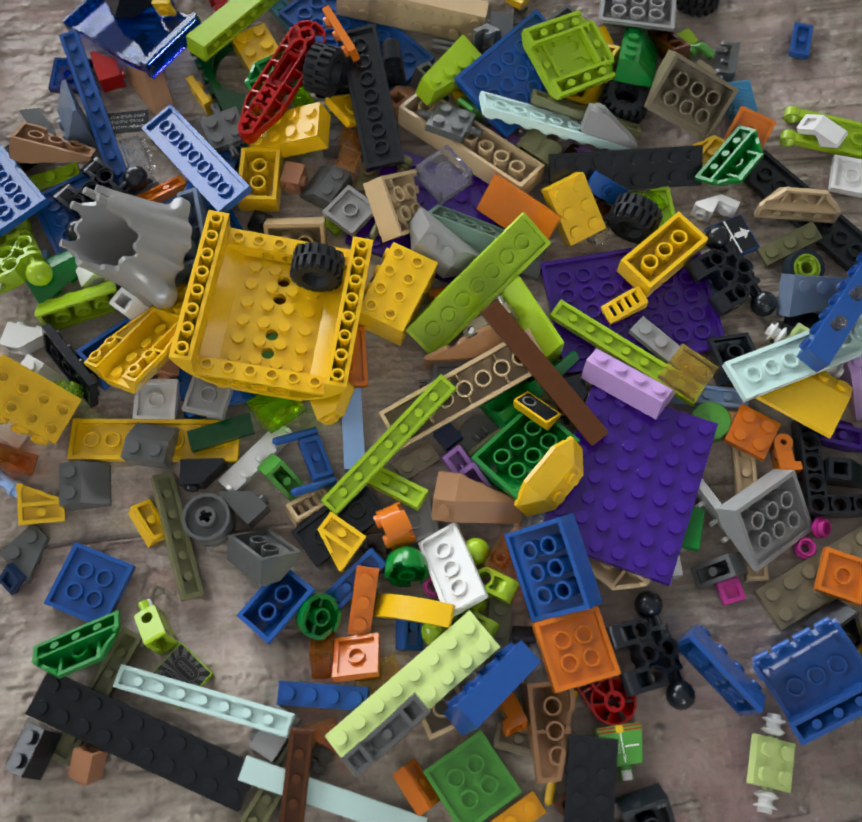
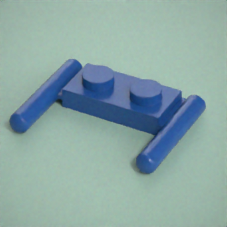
[272,427,337,497]

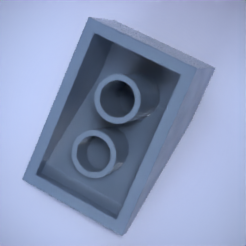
[57,80,96,147]

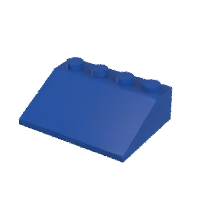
[504,513,603,622]
[677,624,766,716]

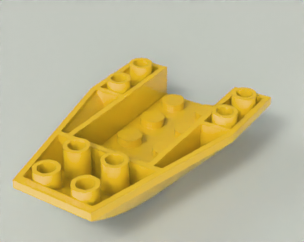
[83,284,188,395]

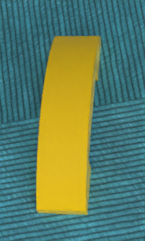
[373,594,455,628]

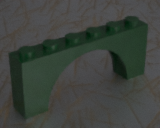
[190,41,260,116]

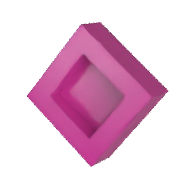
[715,577,746,606]

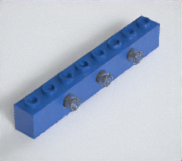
[796,252,862,373]

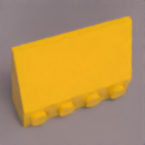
[755,371,853,439]

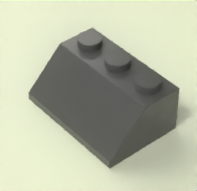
[227,527,302,586]

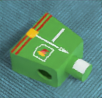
[593,722,643,781]

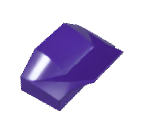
[819,420,862,452]

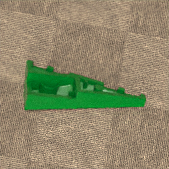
[26,251,78,304]
[479,351,579,428]

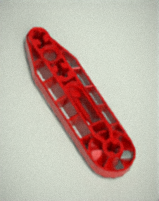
[238,20,327,144]
[533,617,637,726]

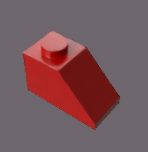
[90,51,127,93]

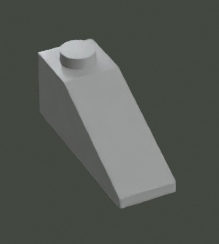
[580,102,637,149]

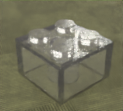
[416,144,472,205]

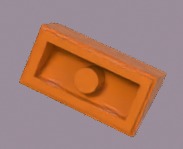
[393,758,440,816]

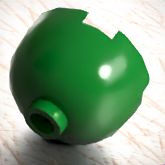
[384,546,429,587]
[295,593,342,640]

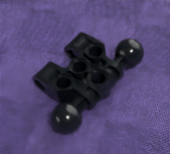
[52,156,148,241]
[685,225,777,317]
[606,590,696,710]

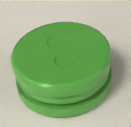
[690,402,731,443]

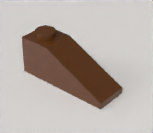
[648,29,690,61]

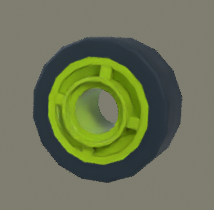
[782,249,825,276]

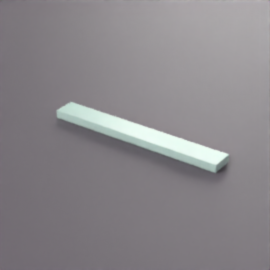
[113,664,296,738]
[238,755,428,822]

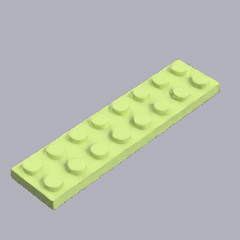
[325,610,501,774]

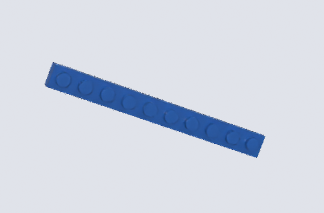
[59,29,127,185]

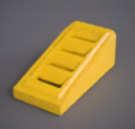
[600,286,648,325]

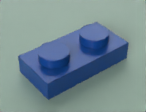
[788,22,814,60]

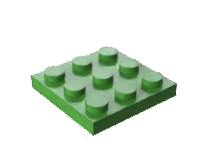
[423,730,522,822]

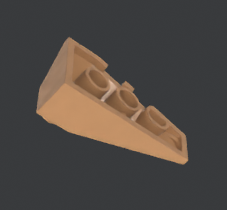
[124,44,176,116]
[9,121,96,163]
[424,325,503,368]
[521,681,575,784]

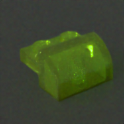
[246,394,306,434]

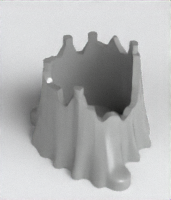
[59,184,192,309]

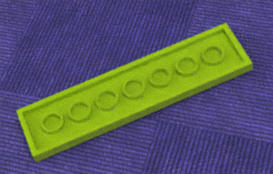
[405,212,551,354]

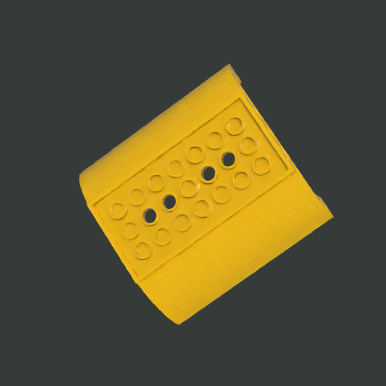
[169,210,374,402]

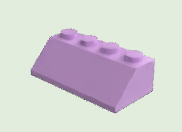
[581,348,676,419]

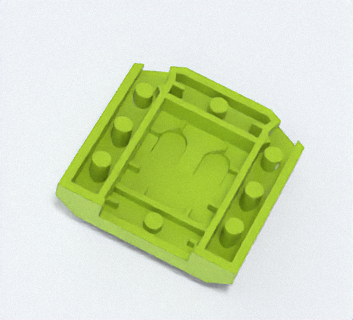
[521,10,615,101]

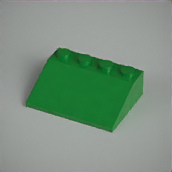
[471,412,580,499]

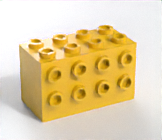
[358,242,438,346]
[0,354,82,446]

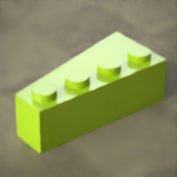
[415,34,482,107]

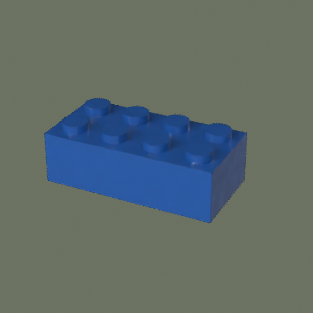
[443,640,541,736]

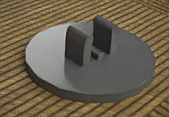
[460,415,498,451]

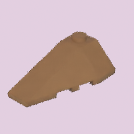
[432,471,523,524]

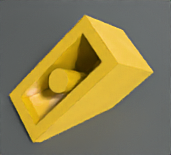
[310,381,355,426]

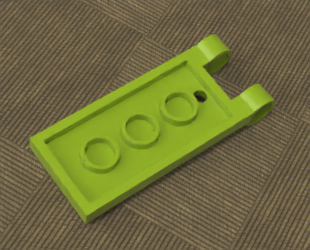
[779,106,862,159]

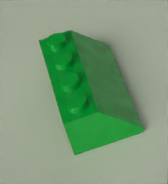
[614,26,658,88]

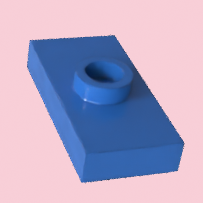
[588,170,628,205]

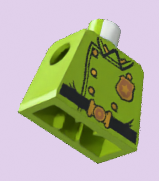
[134,599,180,656]

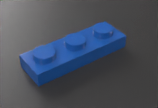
[324,547,386,609]

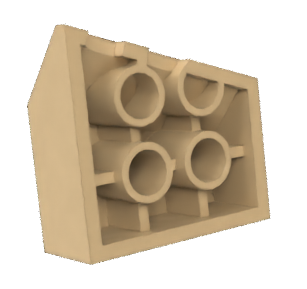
[363,169,421,242]

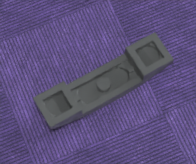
[341,692,431,778]

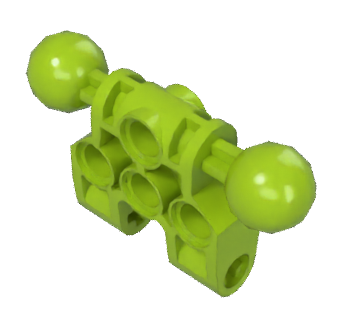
[0,218,53,294]
[421,537,520,645]

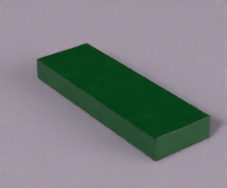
[187,413,255,453]

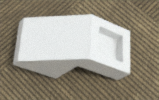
[796,114,848,148]
[690,194,740,223]

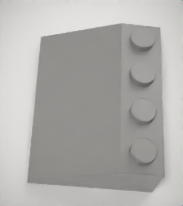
[598,0,676,32]
[716,469,812,571]

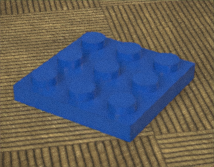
[43,542,136,622]

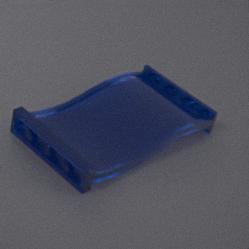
[62,0,202,79]

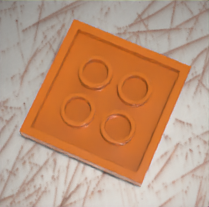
[532,606,621,694]

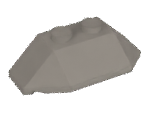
[409,207,480,278]

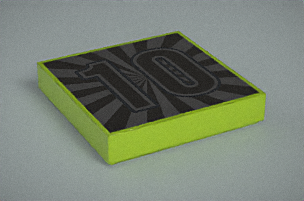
[152,642,214,709]

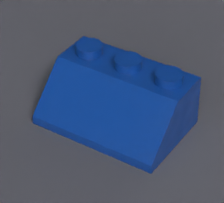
[236,569,316,645]

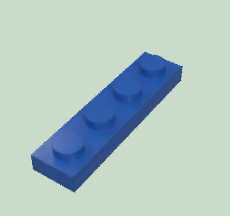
[277,681,370,711]

